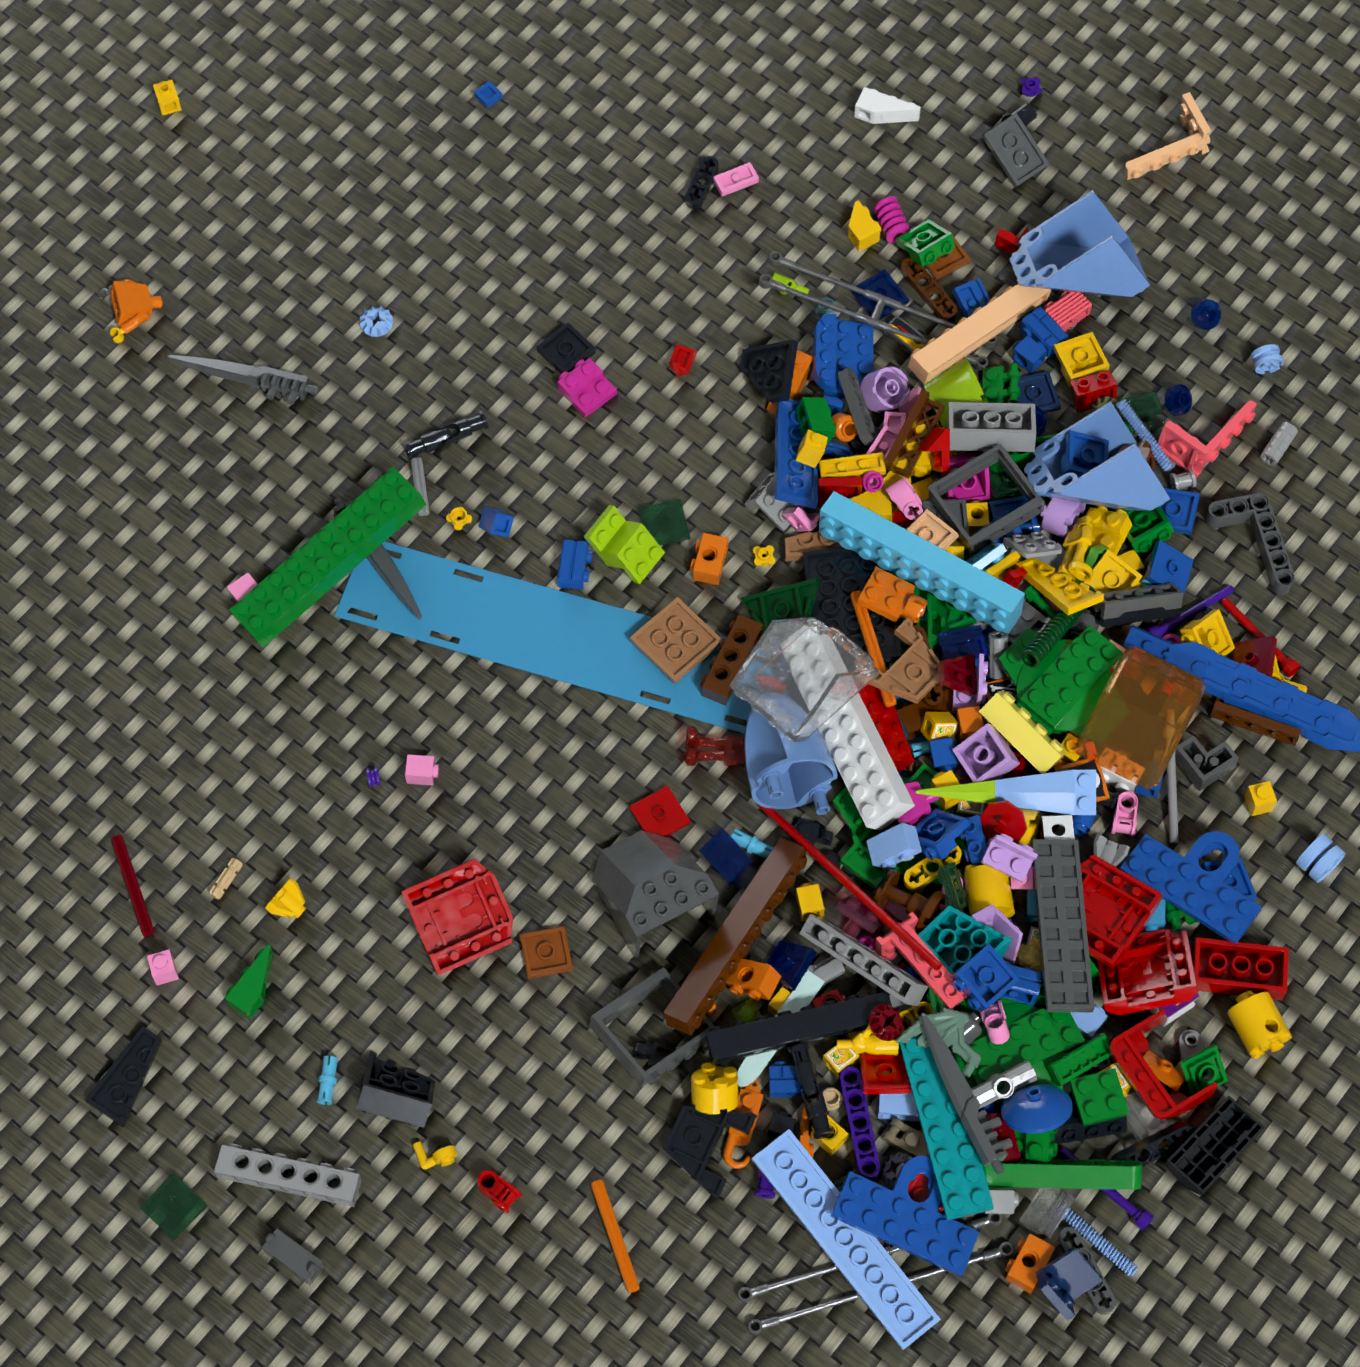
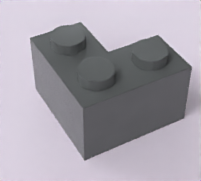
[1175,735,1239,791]

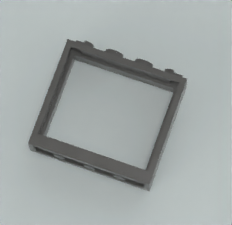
[928,443,1044,555]
[589,967,715,1088]

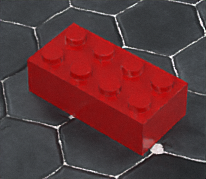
[853,681,914,773]
[1192,937,1289,1000]

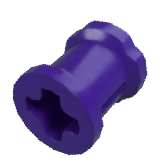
[754,1170,776,1199]

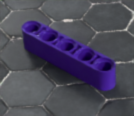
[839,1066,880,1182]

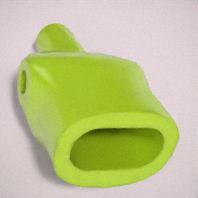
[772,272,810,295]

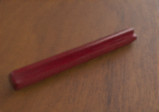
[111,835,155,938]

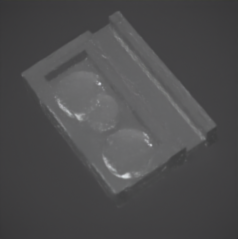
[1125,1091,1170,1142]
[1019,1188,1075,1238]

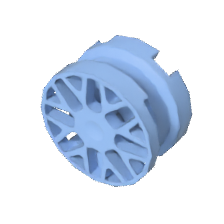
[1251,344,1284,374]

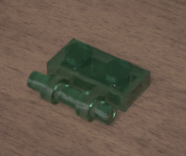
[1118,392,1166,435]
[938,862,968,910]

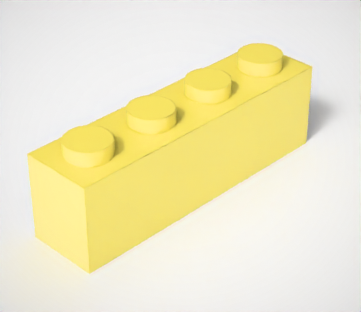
[979,690,1066,774]

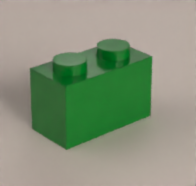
[795,397,836,445]

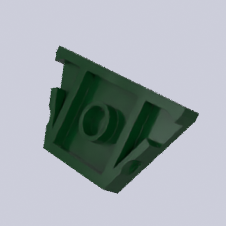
[741,578,820,636]

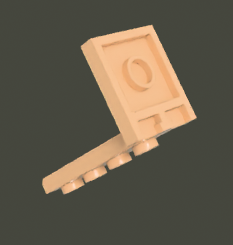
[1125,92,1211,180]

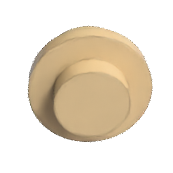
[822,1087,843,1111]

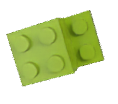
[584,505,665,584]

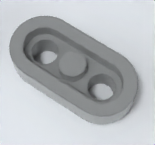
[1178,1030,1204,1061]

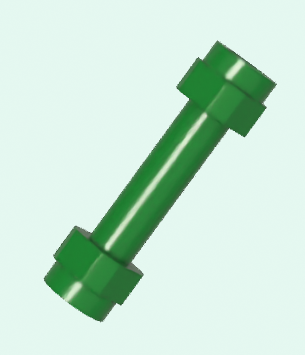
[1024,585,1057,619]

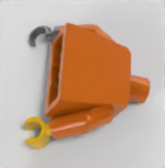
[98,279,162,343]

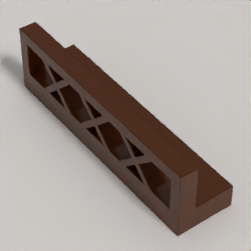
[885,389,945,479]
[1210,697,1301,746]

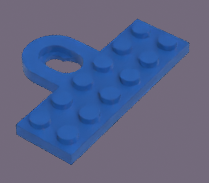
[774,399,855,509]
[1120,831,1262,945]
[830,1156,979,1277]

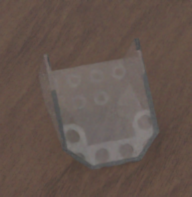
[729,617,879,742]

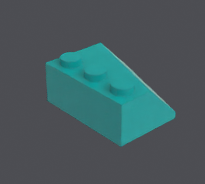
[918,906,1013,975]

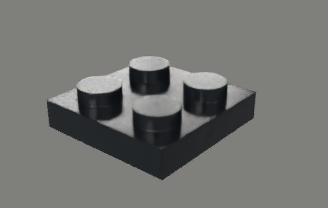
[536,322,596,374]

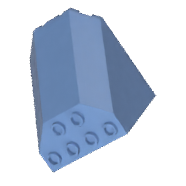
[1009,190,1150,297]
[1024,401,1170,511]

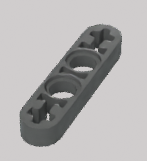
[838,367,877,446]
[1058,1227,1116,1315]

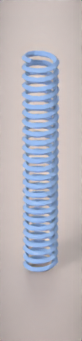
[1116,399,1175,471]
[1060,1205,1138,1276]

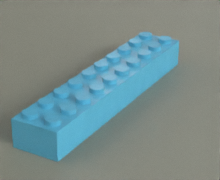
[819,491,1025,634]

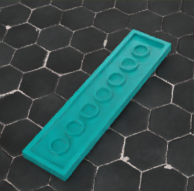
[899,1034,994,1221]

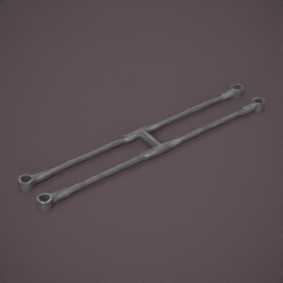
[759,251,997,371]
[738,1214,1014,1335]

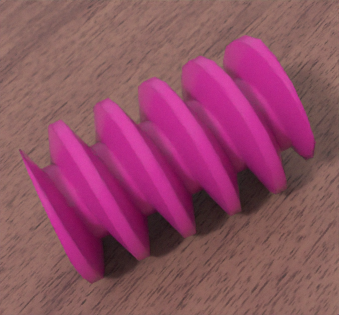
[874,196,909,243]

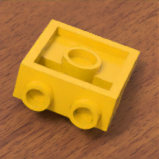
[1053,332,1110,387]
[1085,506,1132,556]
[1082,550,1142,593]
[1180,609,1235,656]

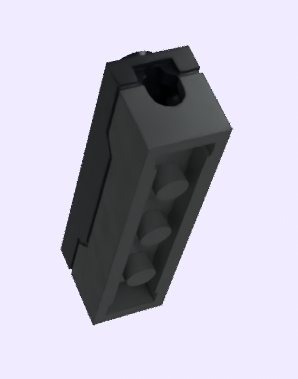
[1093,583,1183,628]

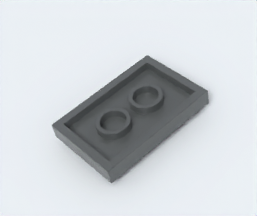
[982,113,1049,187]

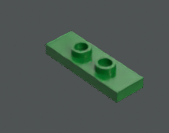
[1047,1033,1111,1086]

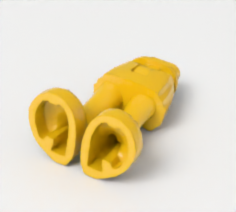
[1056,516,1093,582]

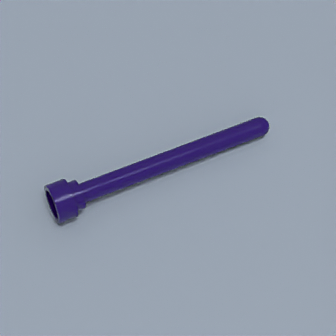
[1145,585,1234,638]
[1059,1147,1154,1231]

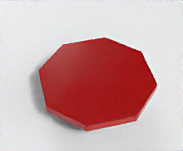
[980,800,1028,844]

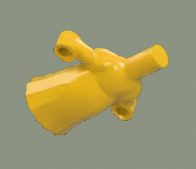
[837,1025,899,1056]

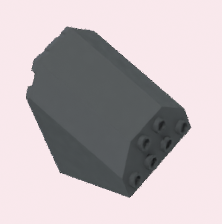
[592,830,719,959]

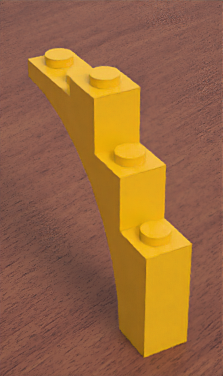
[850,419,931,522]

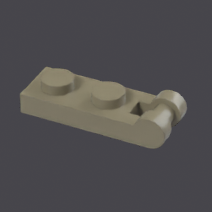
[881,1118,929,1157]

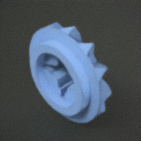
[360,306,393,337]

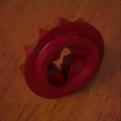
[869,1004,905,1041]

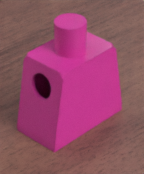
[893,781,939,826]

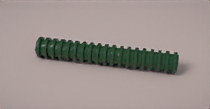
[1021,584,1096,668]

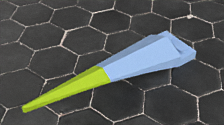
[916,770,1096,815]

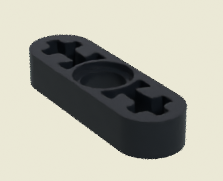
[685,156,719,209]

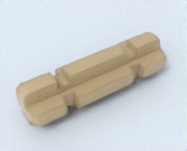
[209,858,243,900]

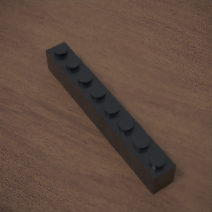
[705,990,891,1065]

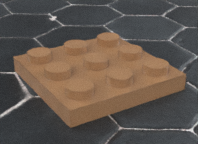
[630,597,722,684]

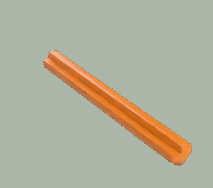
[591,1179,640,1293]

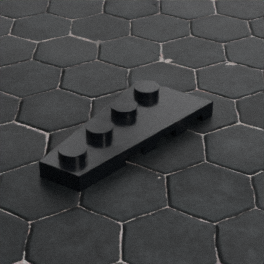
[85,1026,162,1128]

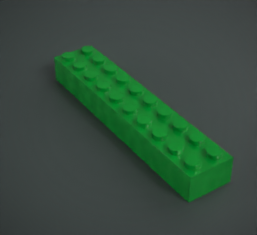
[229,467,426,648]

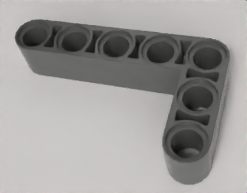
[1205,493,1295,596]

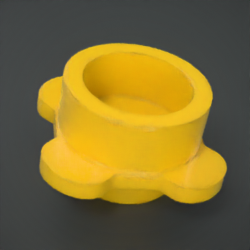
[446,507,472,530]
[753,545,775,567]

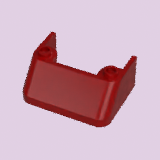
[1109,1008,1218,1120]

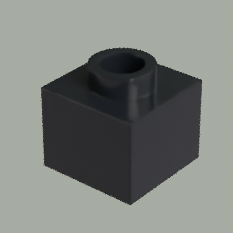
[768,1112,796,1139]

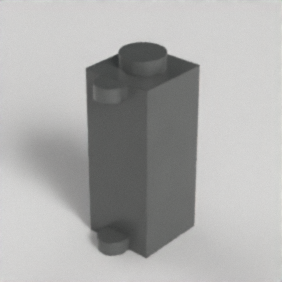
[262,1229,324,1286]

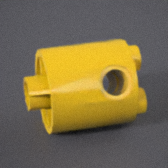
[963,865,1015,918]
[1227,990,1292,1060]

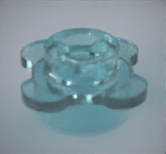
[815,297,838,316]

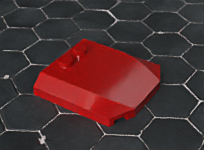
[1080,854,1162,969]
[401,859,513,976]
[1097,929,1198,1015]

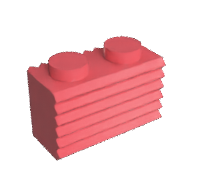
[1043,291,1092,331]

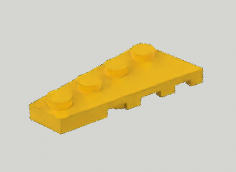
[1015,557,1104,615]

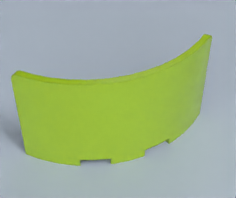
[922,357,989,452]

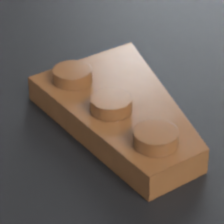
[785,531,842,561]

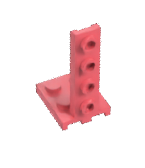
[1158,400,1257,478]
[875,912,968,1009]

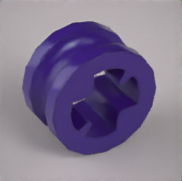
[366,766,381,788]

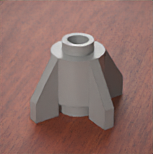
[1093,834,1130,868]

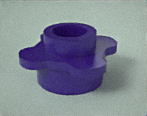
[1020,77,1042,97]

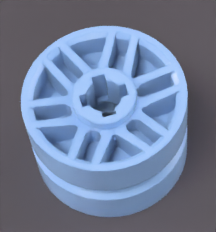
[1296,833,1346,883]

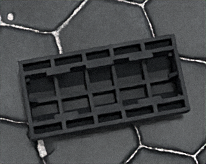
[1166,1096,1265,1196]

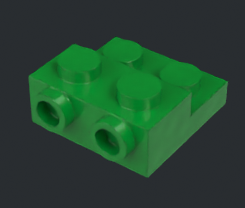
[896,219,955,267]
[1124,506,1175,553]
[1014,1128,1058,1163]

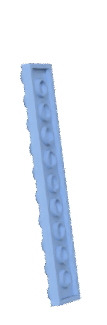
[751,1129,941,1351]

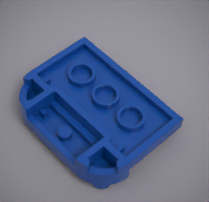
[810,314,873,398]

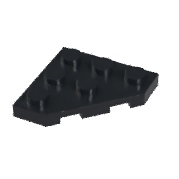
[739,339,798,403]

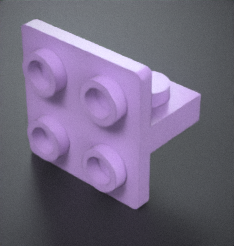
[980,834,1038,883]

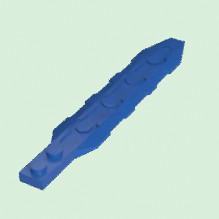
[1123,625,1360,752]

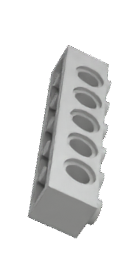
[799,914,929,1006]
[214,1143,362,1207]

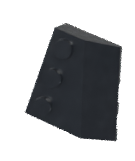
[356,1050,435,1128]

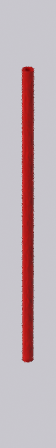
[757,804,942,971]

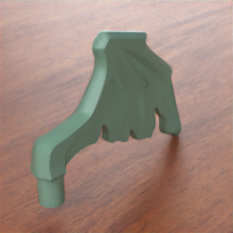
[896,1008,981,1078]

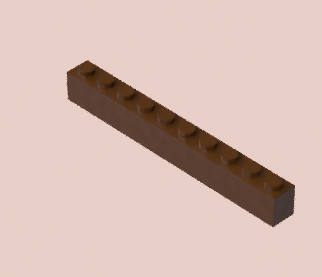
[663,838,807,1035]

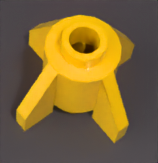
[265,878,306,919]

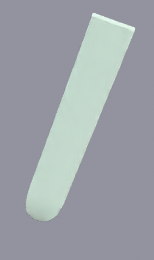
[737,970,825,1087]

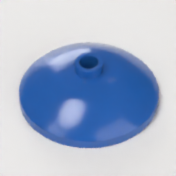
[1001,1084,1073,1133]

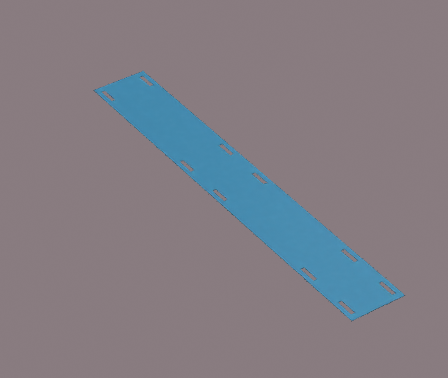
[334,542,973,784]

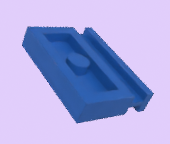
[952,278,991,318]

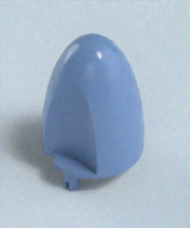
[744,693,837,815]

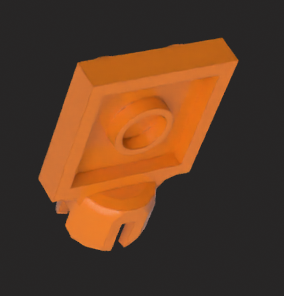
[857,567,928,623]

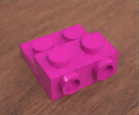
[558,358,617,418]

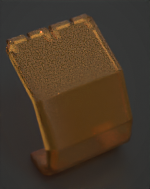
[1076,646,1206,790]

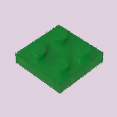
[1069,1068,1129,1127]

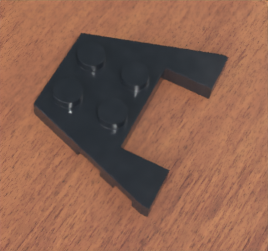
[663,1106,757,1200]

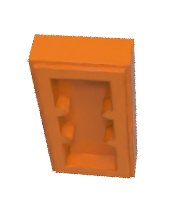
[1143,1050,1185,1091]

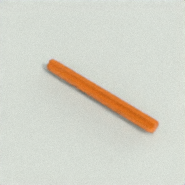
[850,590,897,707]

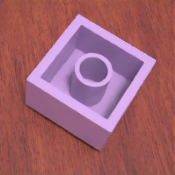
[952,723,1020,783]

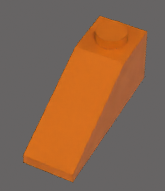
[767,350,813,415]

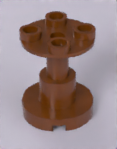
[874,869,947,933]

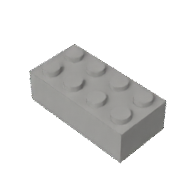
[948,402,1036,452]

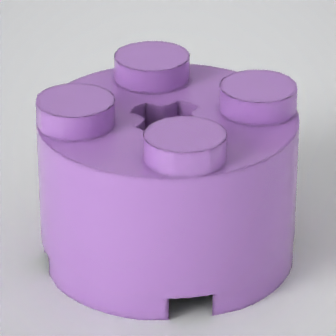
[861,367,910,414]
[1040,498,1086,539]

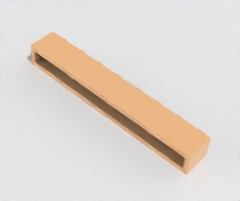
[908,283,1051,384]

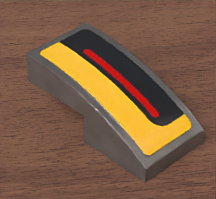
[883,316,927,355]

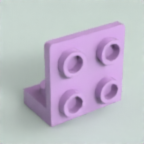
[952,654,988,711]
[971,904,1023,965]

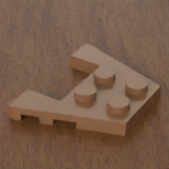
[852,618,940,704]

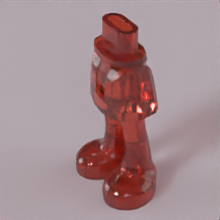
[685,726,745,766]

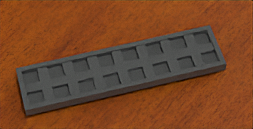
[1031,839,1094,1012]

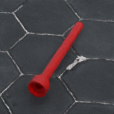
[1221,598,1301,678]

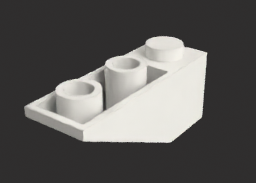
[854,87,921,124]

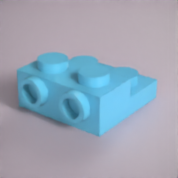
[966,542,1007,572]

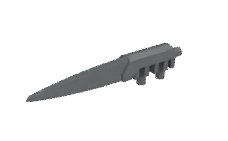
[165,355,318,405]
[328,497,422,620]
[921,1013,1013,1175]

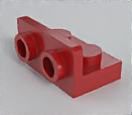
[1070,370,1117,413]

